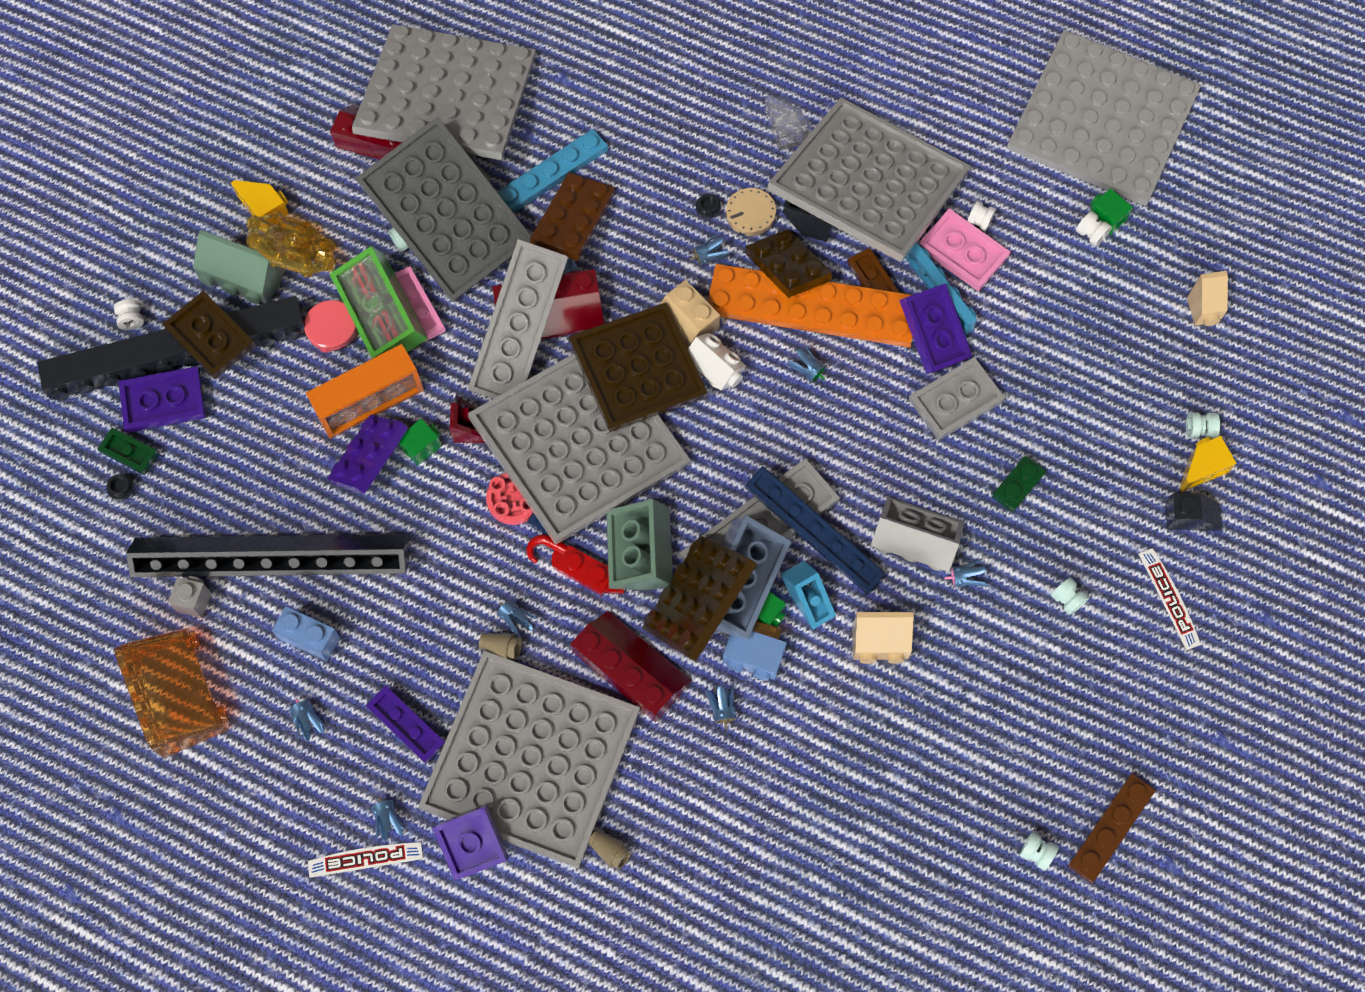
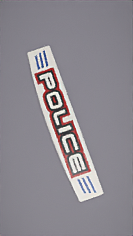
[1139,548,1201,650]
[308,842,423,878]

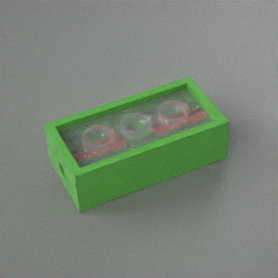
[329,246,429,359]

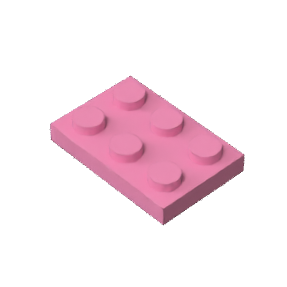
[918,208,1011,292]

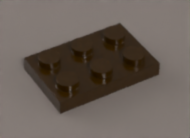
[745,229,832,298]
[162,290,256,380]

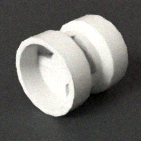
[1076,211,1112,246]

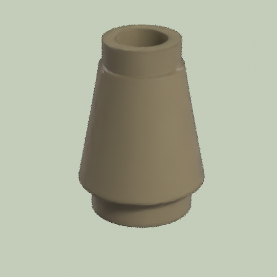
[479,633,522,660]
[588,830,632,870]

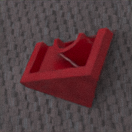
[449,395,485,443]

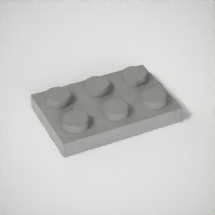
[909,357,1005,441]

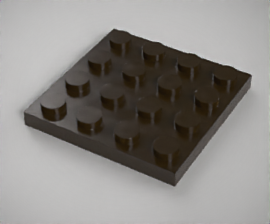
[568,302,708,432]
[642,535,757,662]

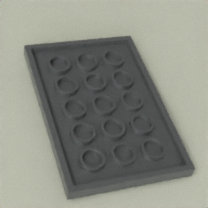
[355,116,531,303]

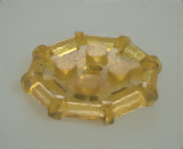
[246,211,337,278]

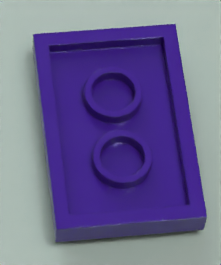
[899,283,973,374]
[118,366,206,433]
[327,415,408,494]

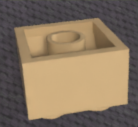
[659,280,720,349]
[852,612,914,664]

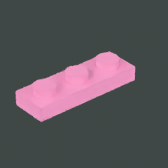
[395,266,446,343]

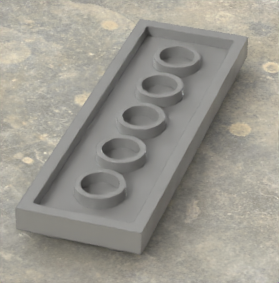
[467,239,568,399]
[679,458,840,561]

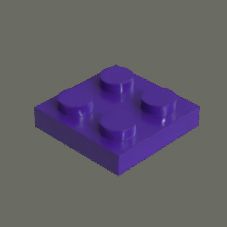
[432,805,509,881]

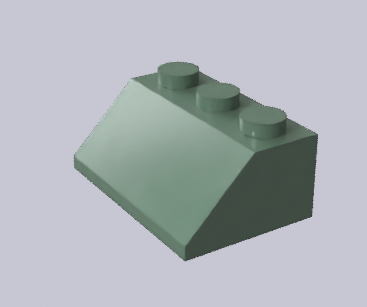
[193,230,282,304]
[607,499,673,590]

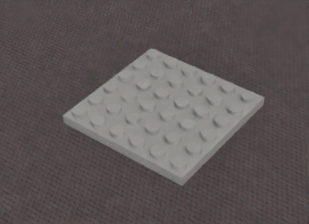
[352,24,535,160]
[1006,30,1201,206]
[767,97,971,263]
[468,354,691,545]
[418,651,640,869]

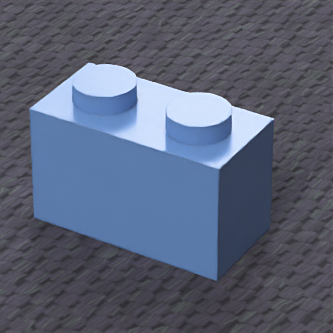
[272,606,340,662]
[722,631,787,681]

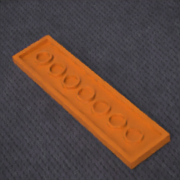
[707,264,913,348]

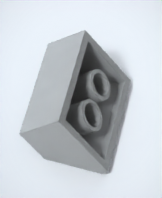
[871,497,965,572]

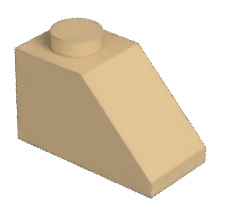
[1187,271,1228,326]

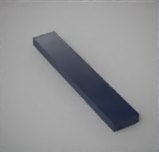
[744,466,886,595]

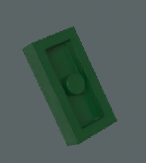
[97,427,159,476]
[992,455,1047,513]

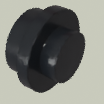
[696,194,721,219]
[106,474,134,501]

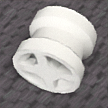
[968,200,996,232]
[114,299,144,330]

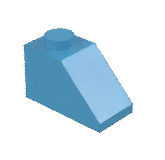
[781,561,836,629]

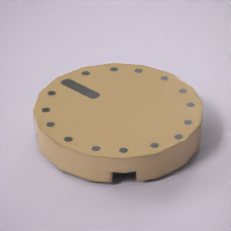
[726,188,776,236]

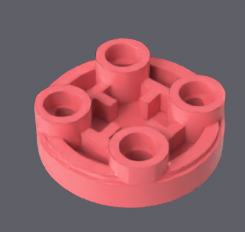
[304,300,358,353]
[486,473,533,525]

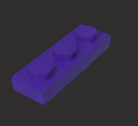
[365,685,445,764]

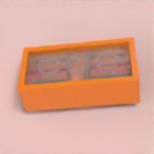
[306,344,424,439]

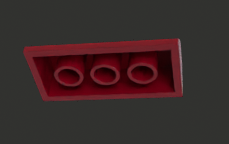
[330,104,403,160]
[492,269,604,340]
[570,611,692,723]

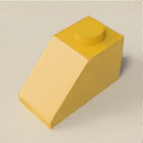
[231,180,289,230]
[1180,436,1237,492]

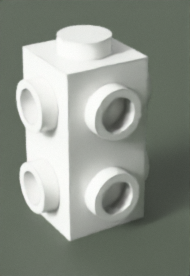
[688,333,746,390]

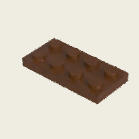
[530,172,615,261]

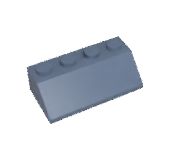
[716,515,792,640]

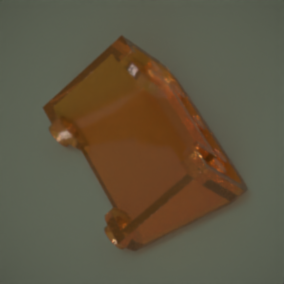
[114,628,229,758]

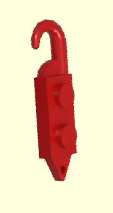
[526,534,624,597]

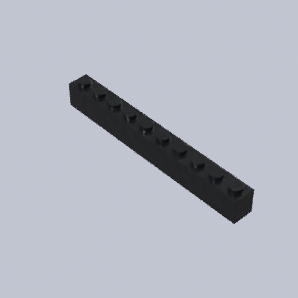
[37,296,306,400]
[126,534,410,578]

